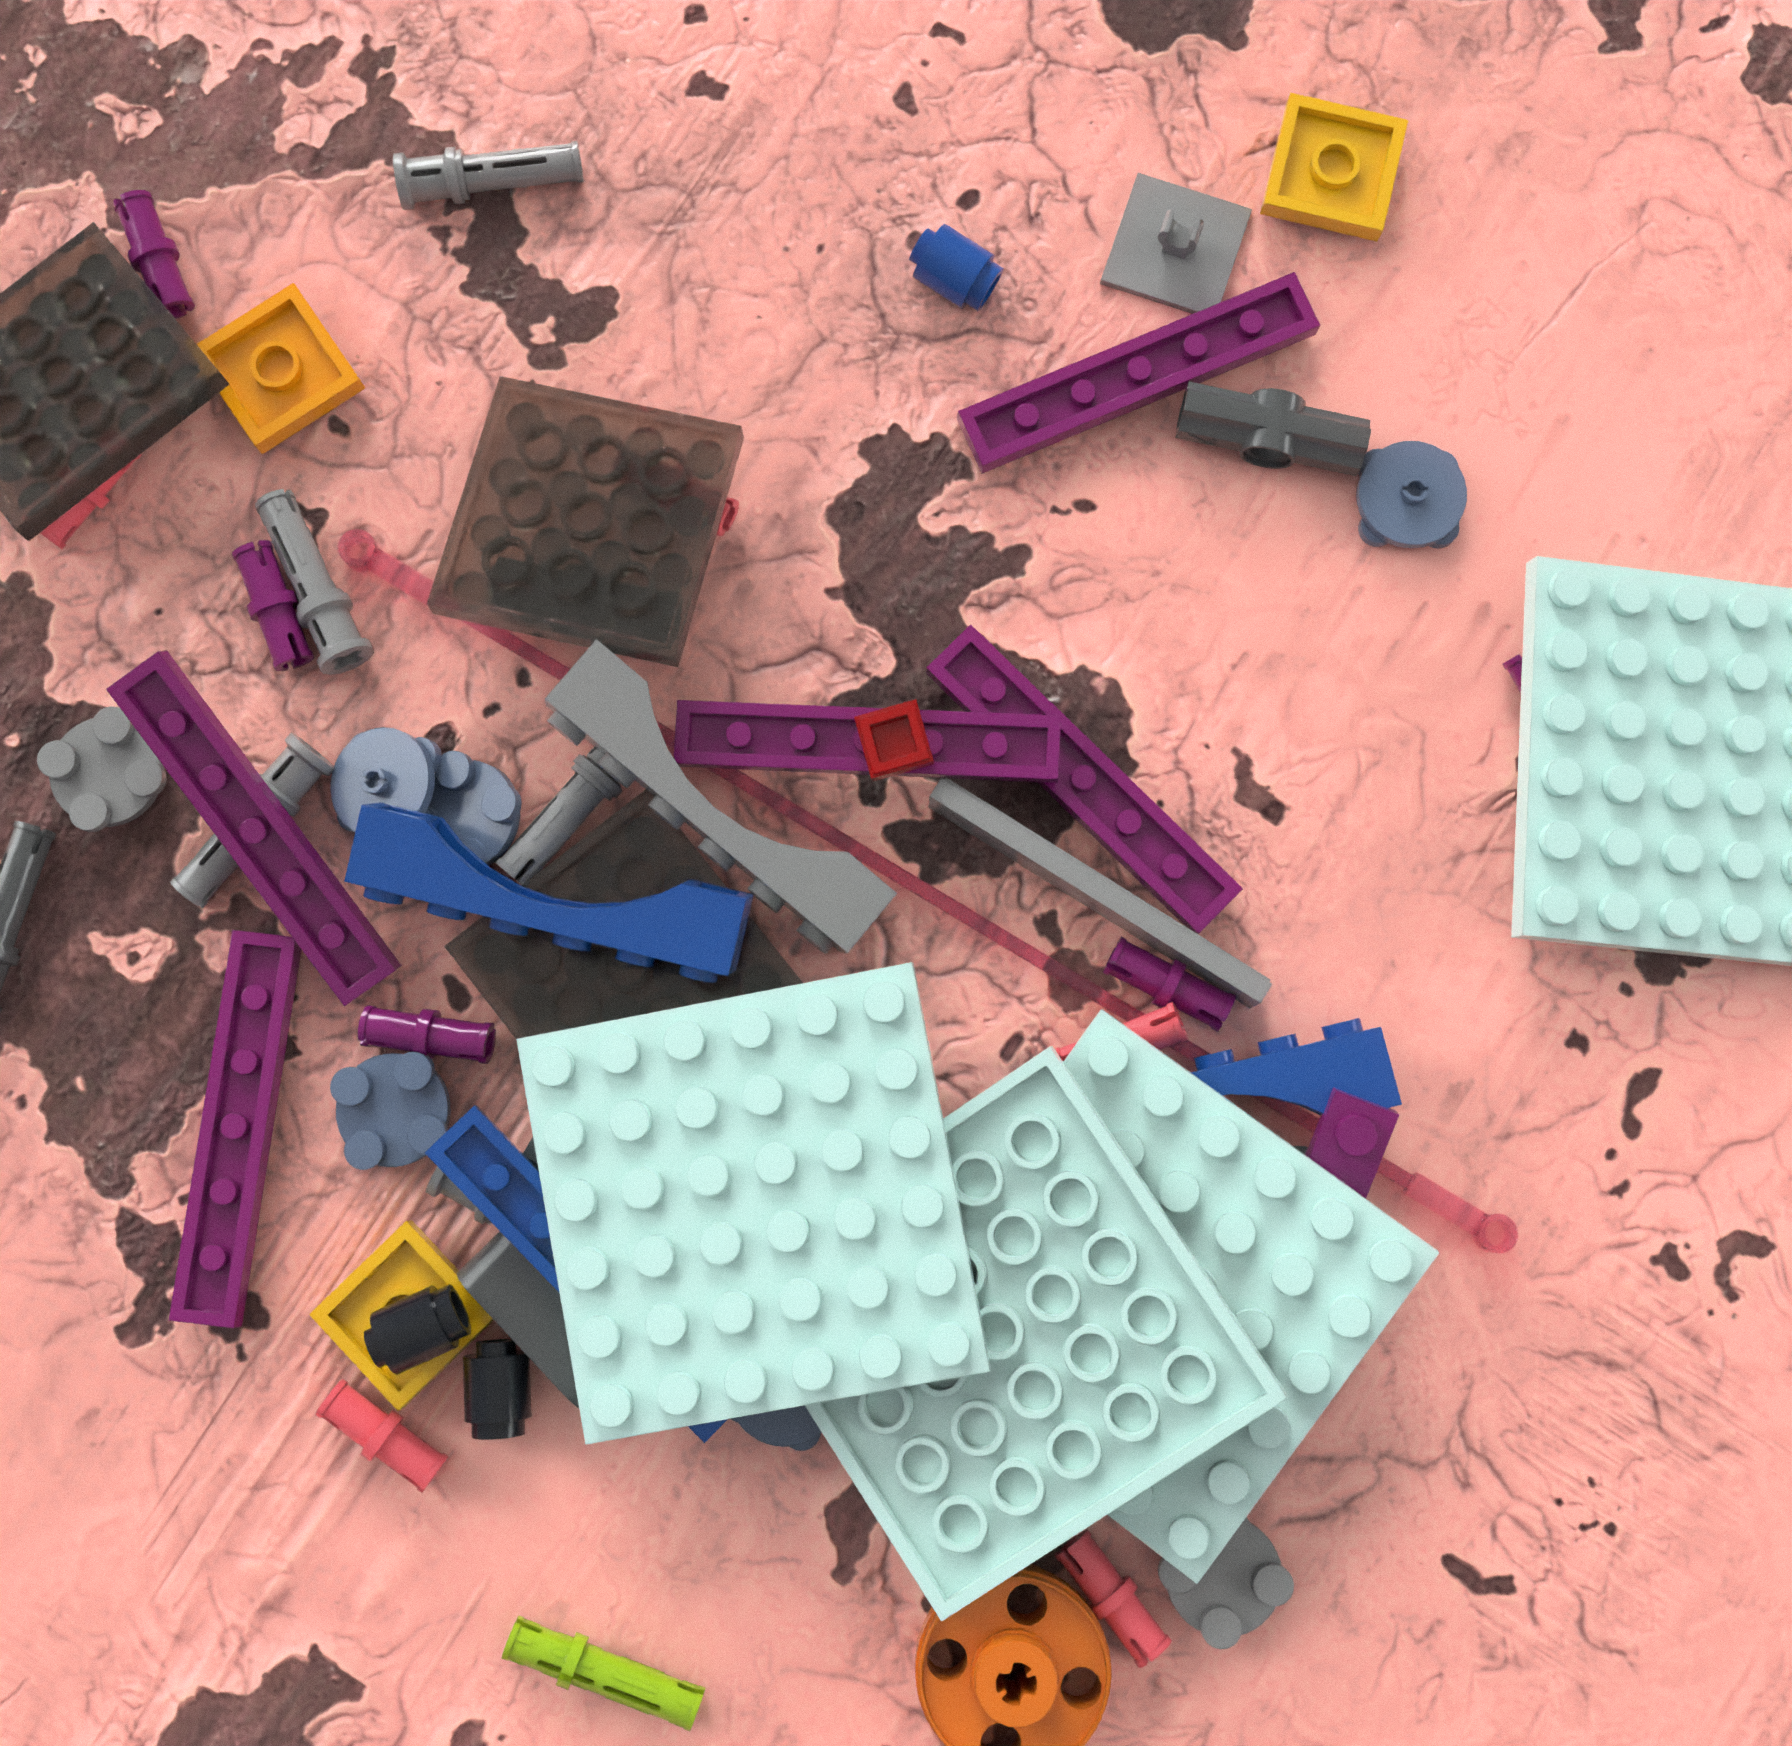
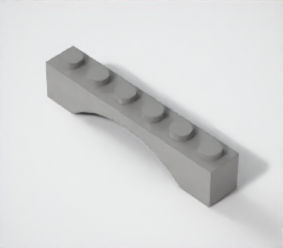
[545,639,897,954]

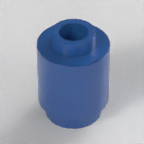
[909,223,1004,311]

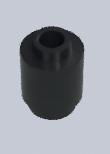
[364,1284,471,1375]
[463,1339,532,1440]

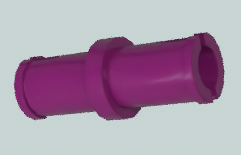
[113,190,195,320]
[232,540,314,671]
[1102,936,1236,1032]
[358,1005,496,1064]

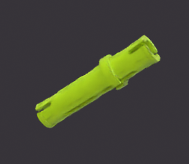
[501,1615,706,1732]

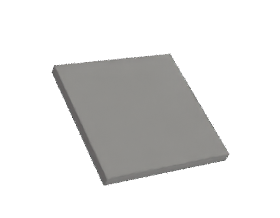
[1100,173,1252,314]

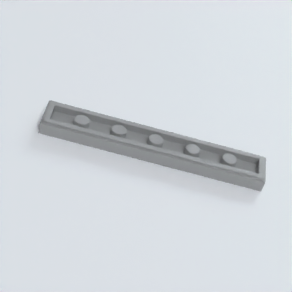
[928,778,1272,1008]

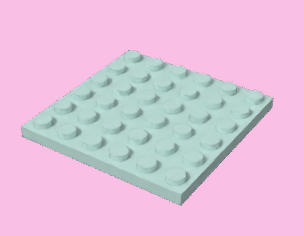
[1511,556,1792,966]
[516,962,991,1445]
[1063,1009,1439,1584]
[805,1046,1287,1622]

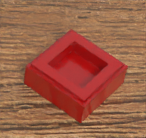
[854,699,934,782]

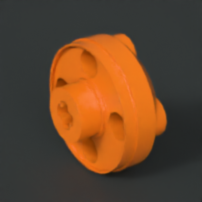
[915,1564,1112,1746]

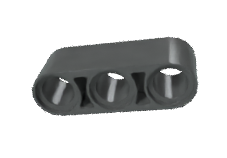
[457,1231,579,1408]

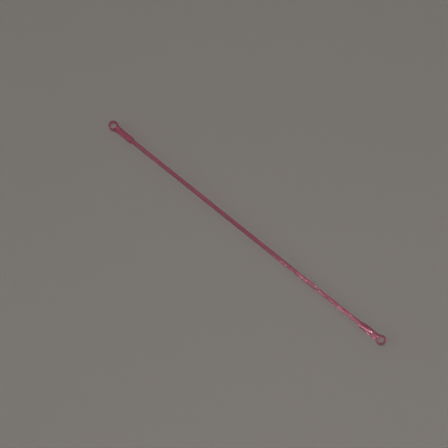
[338,529,1518,1253]

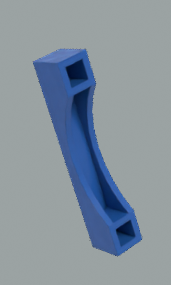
[344,802,754,983]
[1191,1018,1402,1116]

